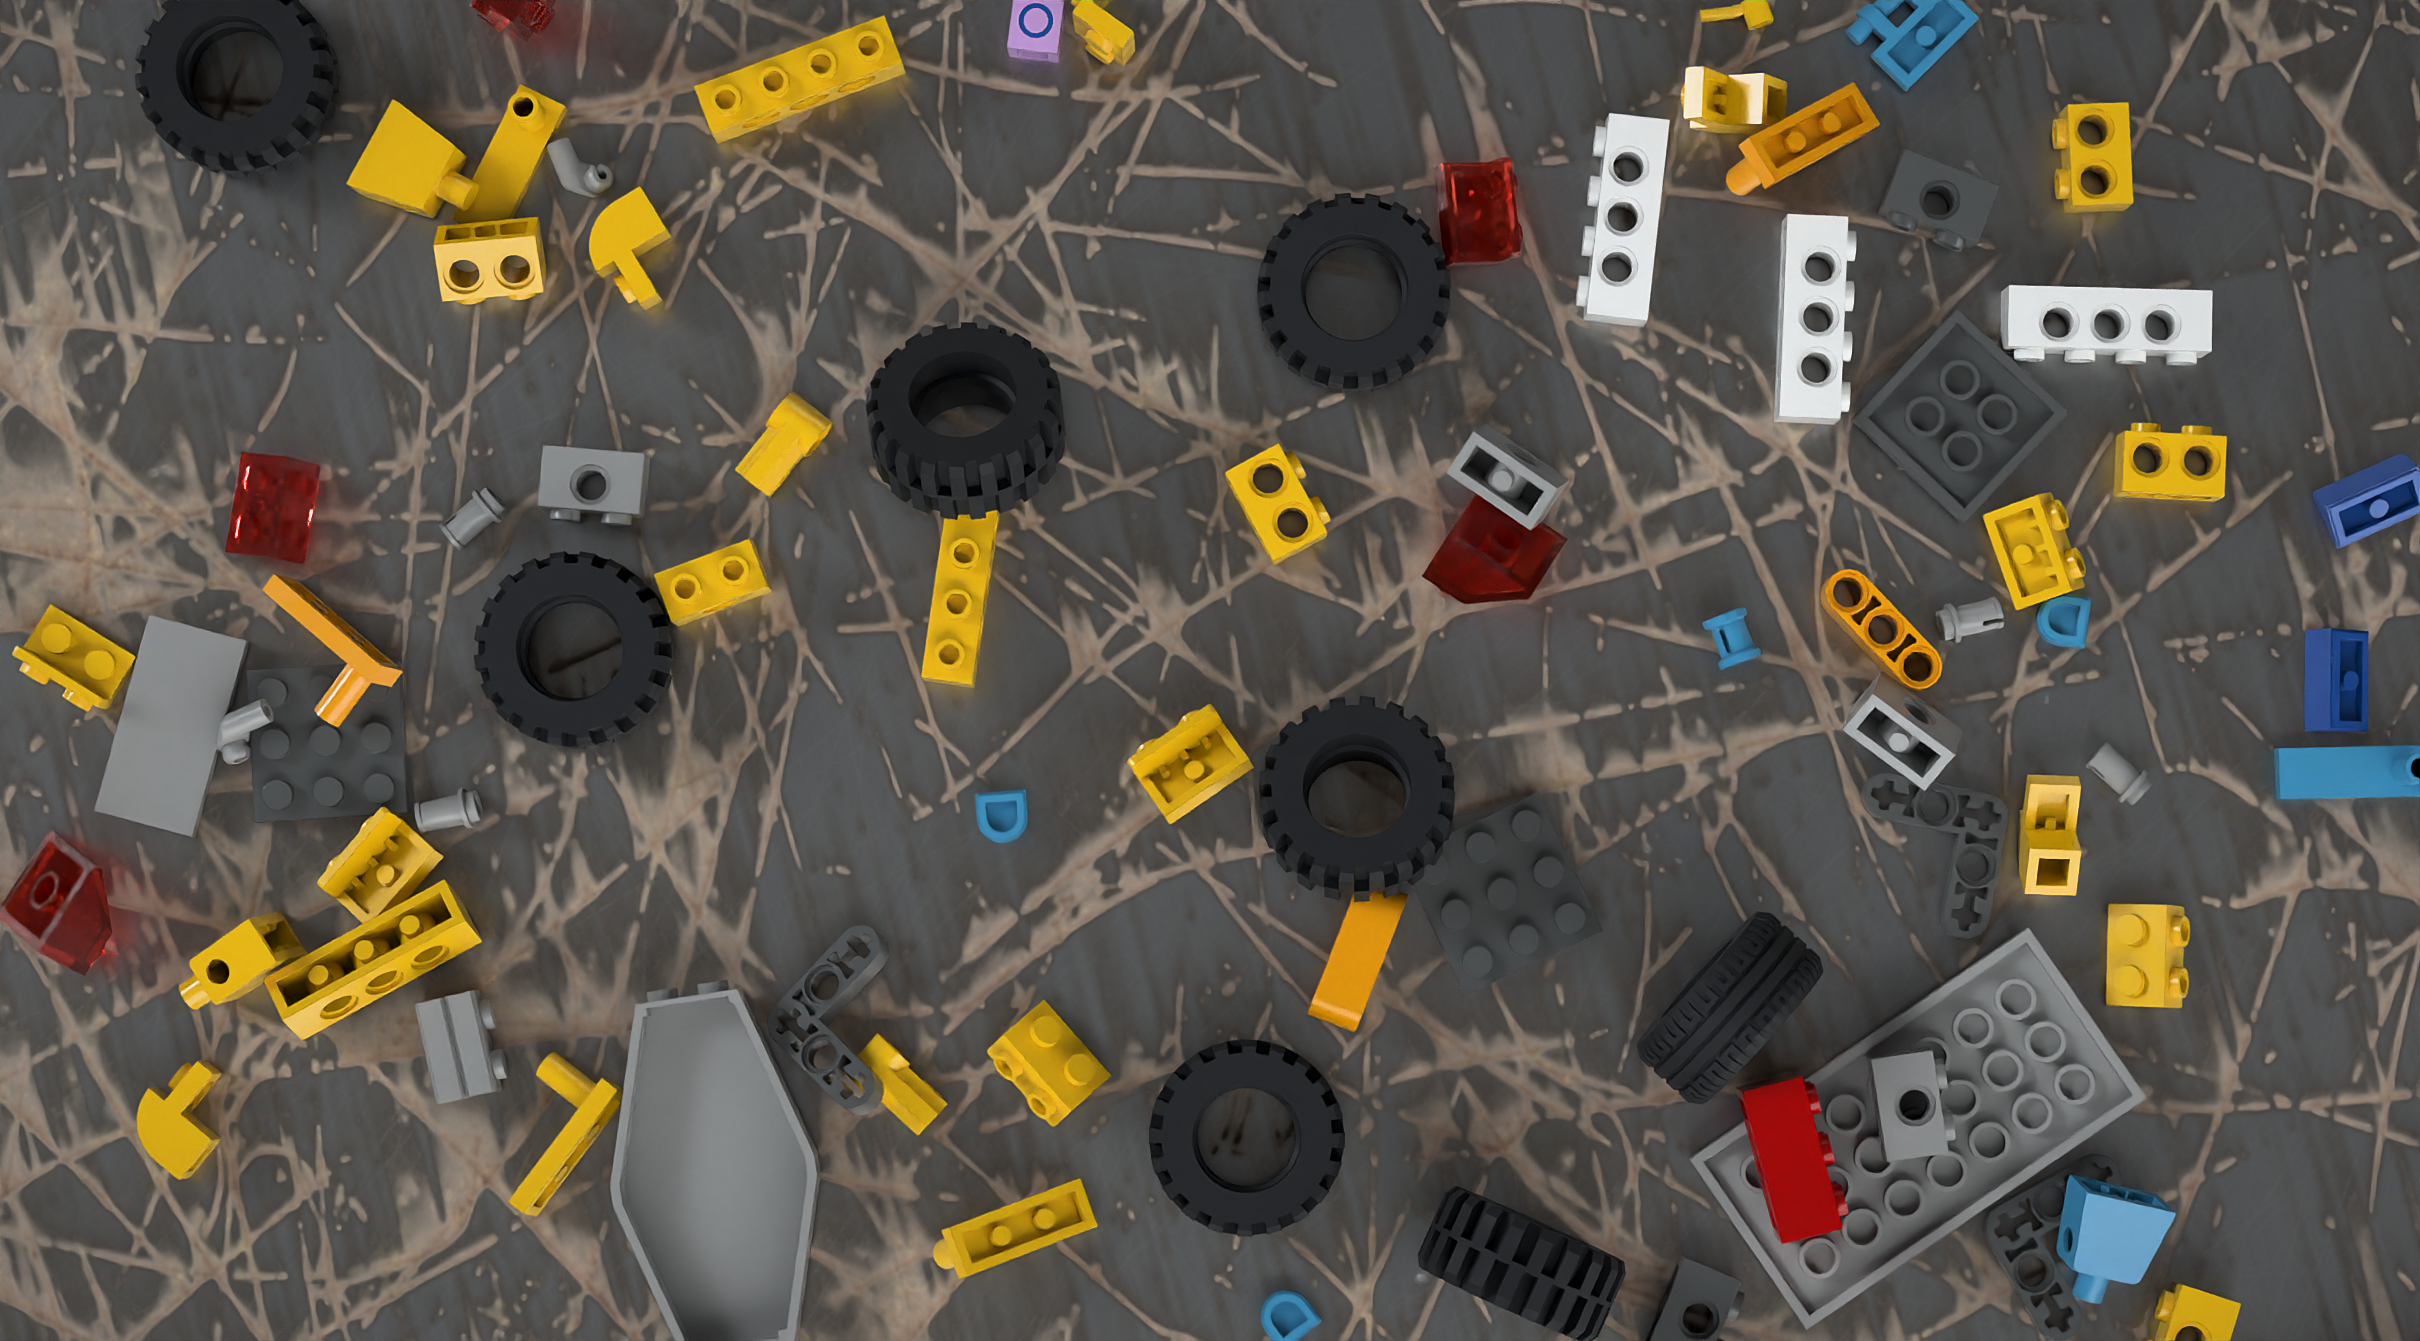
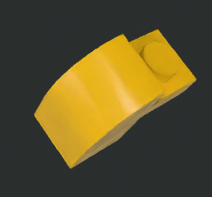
[1681,66,1787,134]
[589,186,671,311]
[2017,774,2081,896]
[137,1060,223,1180]

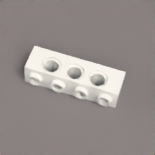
[1576,113,1670,327]
[1774,214,1857,425]
[2000,285,2213,366]

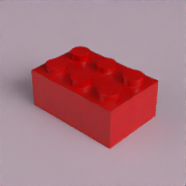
[1735,1072,1849,1244]

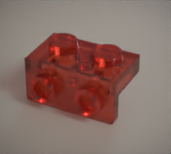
[469,0,556,42]
[1434,157,1523,267]
[225,452,320,564]

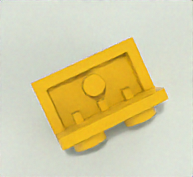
[1071,0,1135,67]
[1127,704,1254,825]
[317,807,444,924]
[2106,903,2190,1008]
[987,1000,1111,1127]

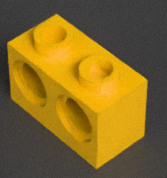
[2052,102,2134,213]
[433,217,547,305]
[2113,423,2227,502]
[1225,443,1331,566]

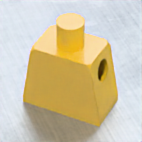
[346,99,479,218]
[179,911,308,1010]

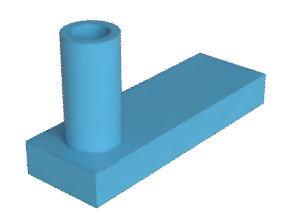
[2274,745,2420,800]

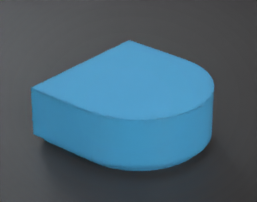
[2035,594,2091,649]
[975,789,1028,843]
[1261,1289,1322,1341]

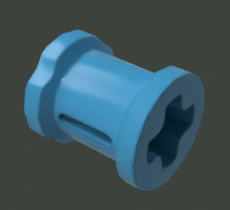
[1702,607,1763,671]

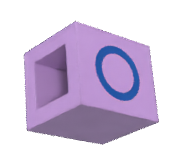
[1007,0,1066,63]

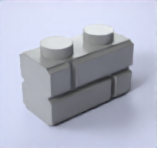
[414,990,508,1104]

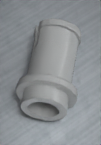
[439,487,507,550]
[1935,596,2004,643]
[2085,742,2153,806]
[414,788,483,835]

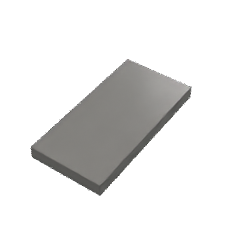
[94,615,250,838]

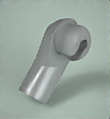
[546,137,614,198]
[216,698,274,765]

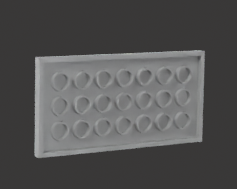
[1689,928,2147,1330]

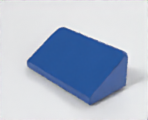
[2313,453,2420,549]
[2304,628,2369,733]

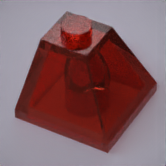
[1422,494,1568,604]
[0,829,112,976]

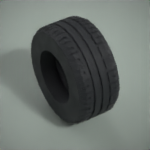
[1636,911,1824,1105]

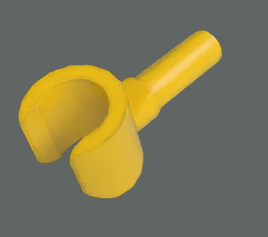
[1700,0,1774,30]

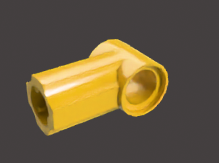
[735,391,833,498]
[846,1033,948,1136]

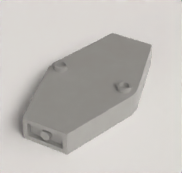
[610,980,821,1341]

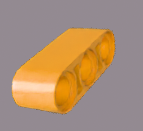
[1820,569,1942,692]
[1307,891,1408,1033]

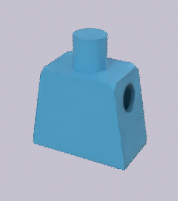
[2056,1174,2176,1304]

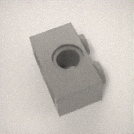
[1446,423,1569,530]
[537,445,650,526]
[1843,671,1964,791]
[1867,1048,1956,1162]

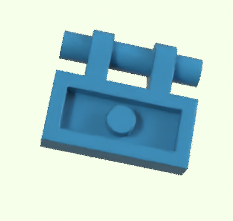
[1845,0,1979,92]

